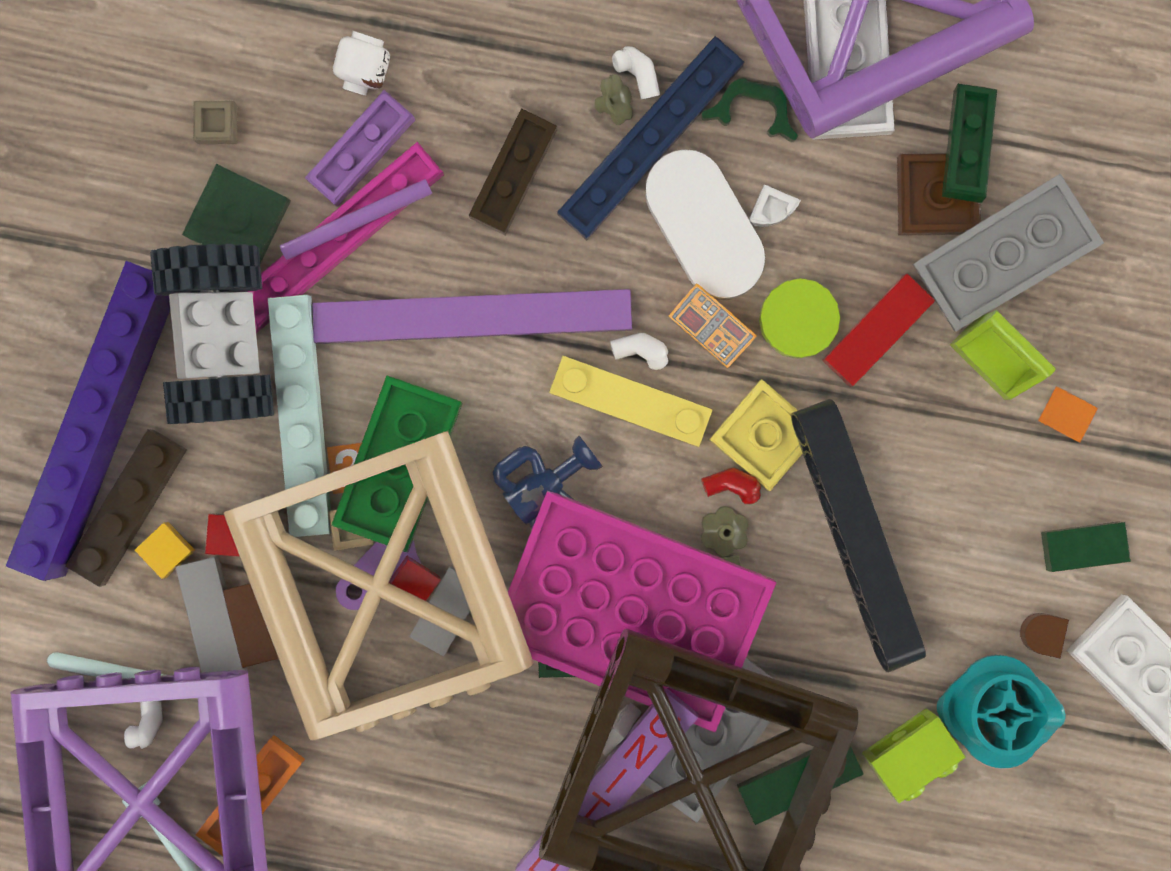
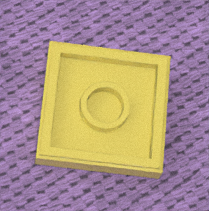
[708,379,803,491]

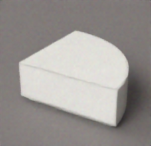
[749,185,801,227]
[602,703,641,756]

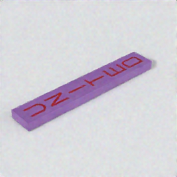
[515,688,698,871]

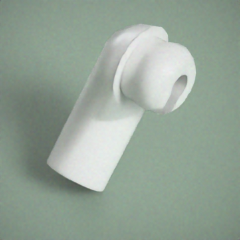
[612,46,660,99]
[610,333,668,370]
[124,701,163,749]

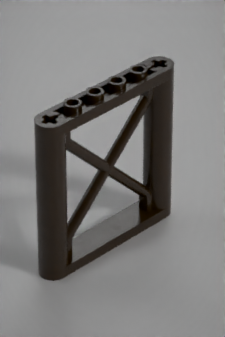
[539,628,858,871]

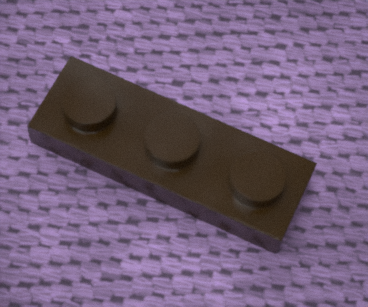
[469,108,557,236]

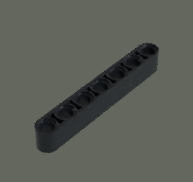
[791,399,926,673]

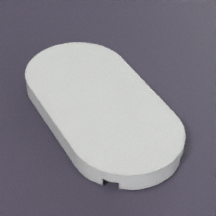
[646,150,765,299]

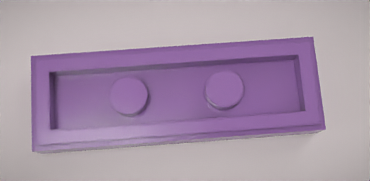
[305,90,415,207]

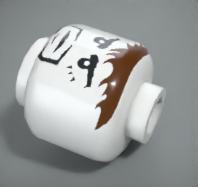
[333,31,390,96]

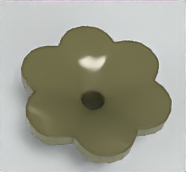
[595,74,633,125]
[701,506,748,557]

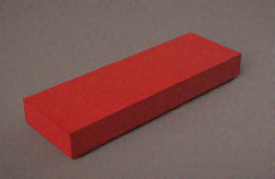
[822,273,935,387]

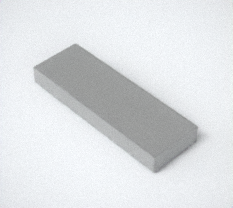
[176,556,247,673]

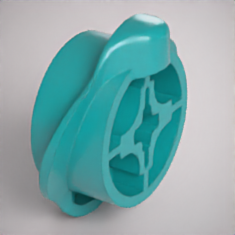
[937,655,1066,769]

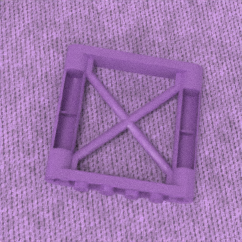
[736,0,1034,139]
[10,667,268,871]

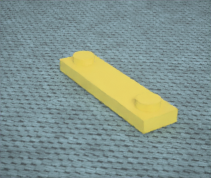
[549,356,712,447]

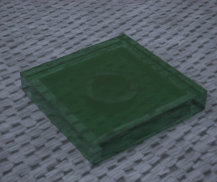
[182,164,291,264]

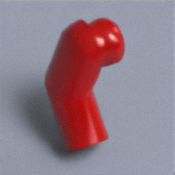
[701,468,761,505]

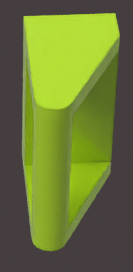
[950,310,1056,400]

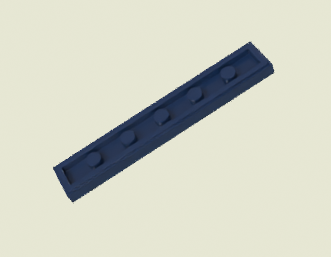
[557,36,745,241]

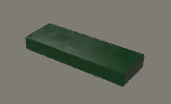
[942,83,997,203]
[737,746,864,825]

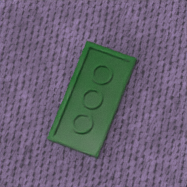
[331,375,463,552]

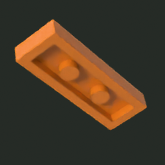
[195,735,305,856]

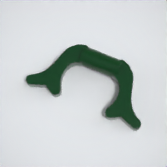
[701,78,798,142]

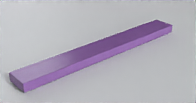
[312,289,632,344]

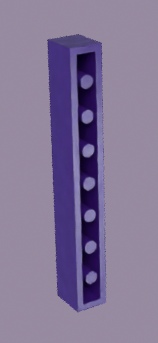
[5,261,170,581]

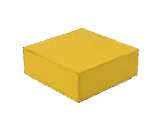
[135,522,195,579]

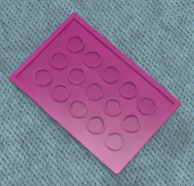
[508,491,776,732]

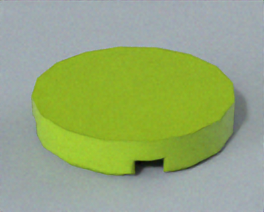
[759,278,840,359]

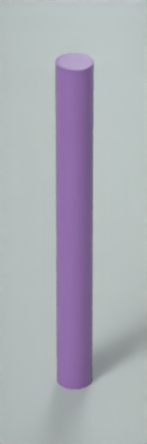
[280,179,433,260]

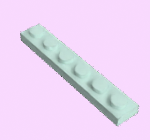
[268,295,331,537]

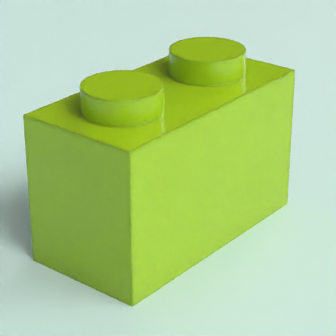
[862,708,966,804]

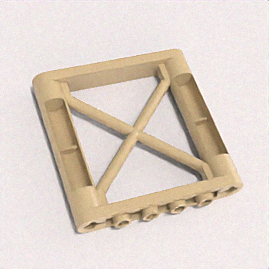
[223,431,534,740]

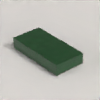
[1041,521,1131,572]

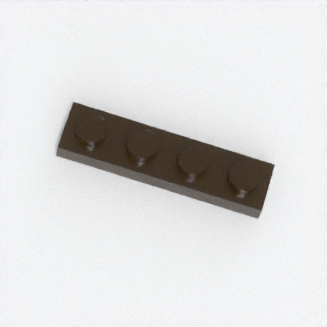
[65,429,187,587]

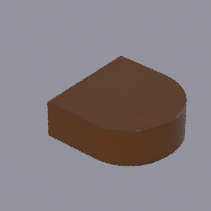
[1020,613,1069,659]

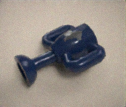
[492,436,603,528]

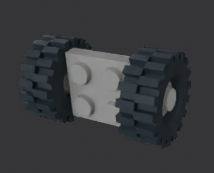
[150,244,274,424]

